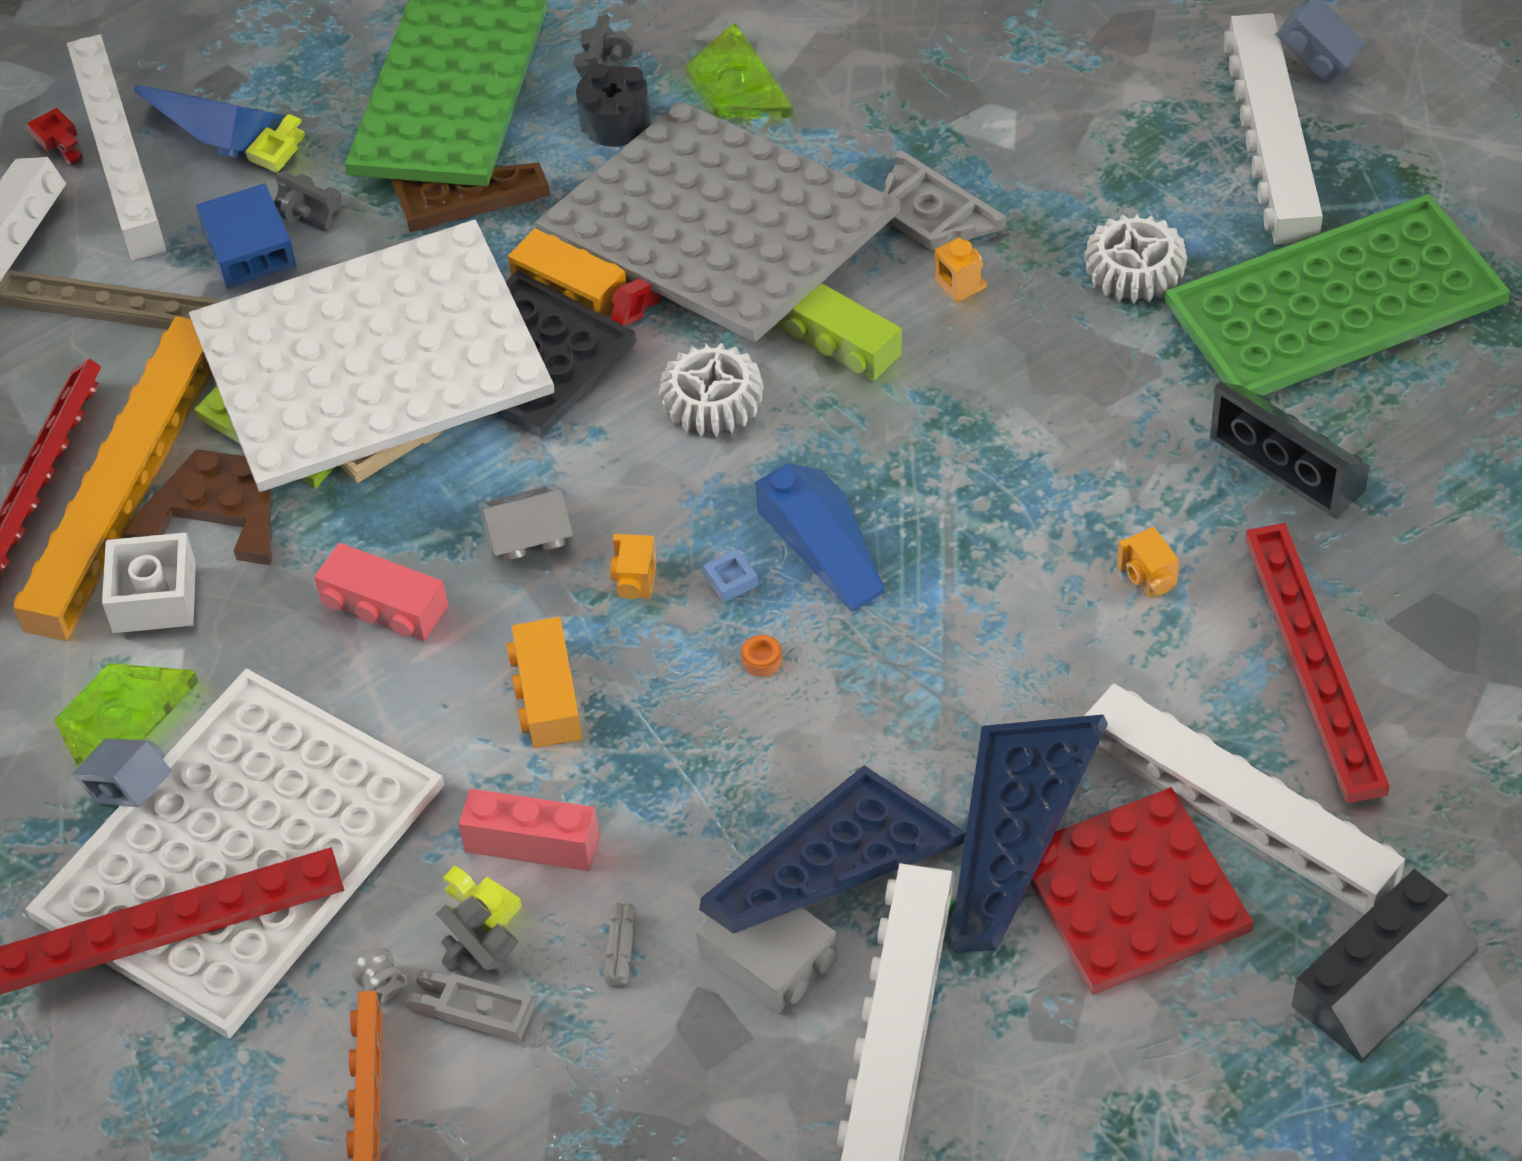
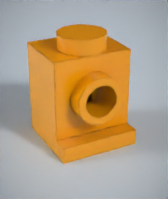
[935,237,987,303]
[1117,527,1180,597]
[610,534,657,599]

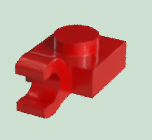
[26,107,83,164]
[611,278,662,326]

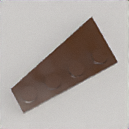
[391,163,550,232]

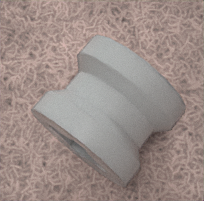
[351,948,408,1004]

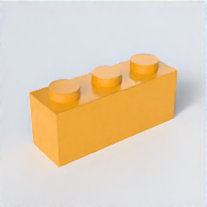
[508,228,626,317]
[506,617,582,748]

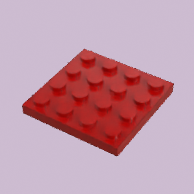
[1030,787,1254,995]

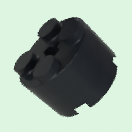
[576,64,651,147]

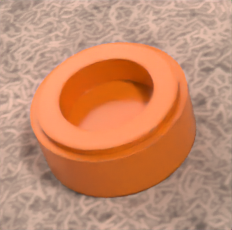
[741,635,783,677]

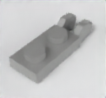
[405,969,536,1042]

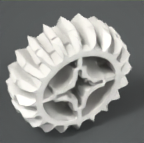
[1084,213,1187,304]
[659,342,764,438]

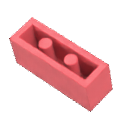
[314,542,449,641]
[459,788,600,871]

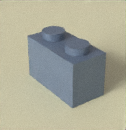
[1275,0,1365,84]
[72,738,172,807]

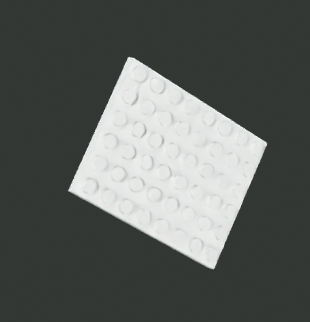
[189,220,555,492]
[26,668,445,1039]

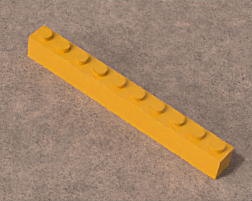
[13,316,212,641]

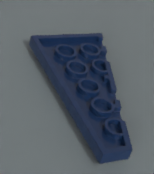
[949,714,1108,953]
[699,765,966,934]

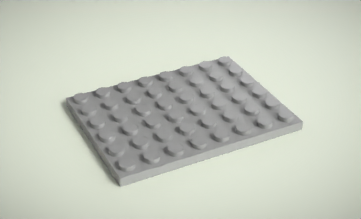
[534,101,901,342]

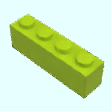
[775,283,902,381]

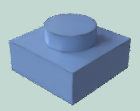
[703,549,759,603]

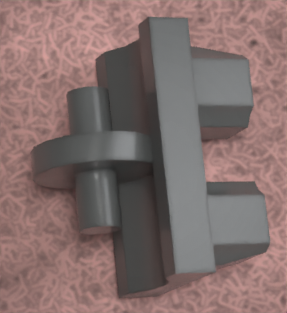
[573,14,634,78]
[274,171,341,230]
[436,895,519,976]

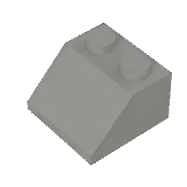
[477,484,573,560]

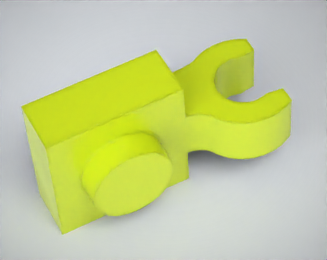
[246,114,305,173]
[443,866,522,933]

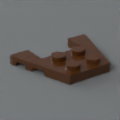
[122,449,272,565]

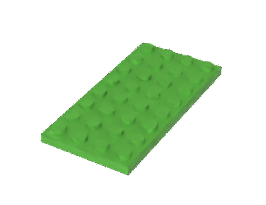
[345,0,548,186]
[1165,194,1511,396]

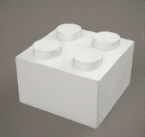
[102,533,196,633]

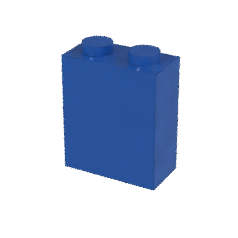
[196,183,297,289]

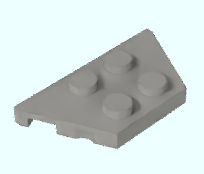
[883,150,1006,250]

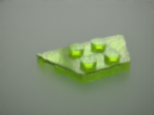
[685,23,793,119]
[54,663,199,767]

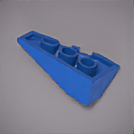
[134,84,286,157]
[755,463,885,612]

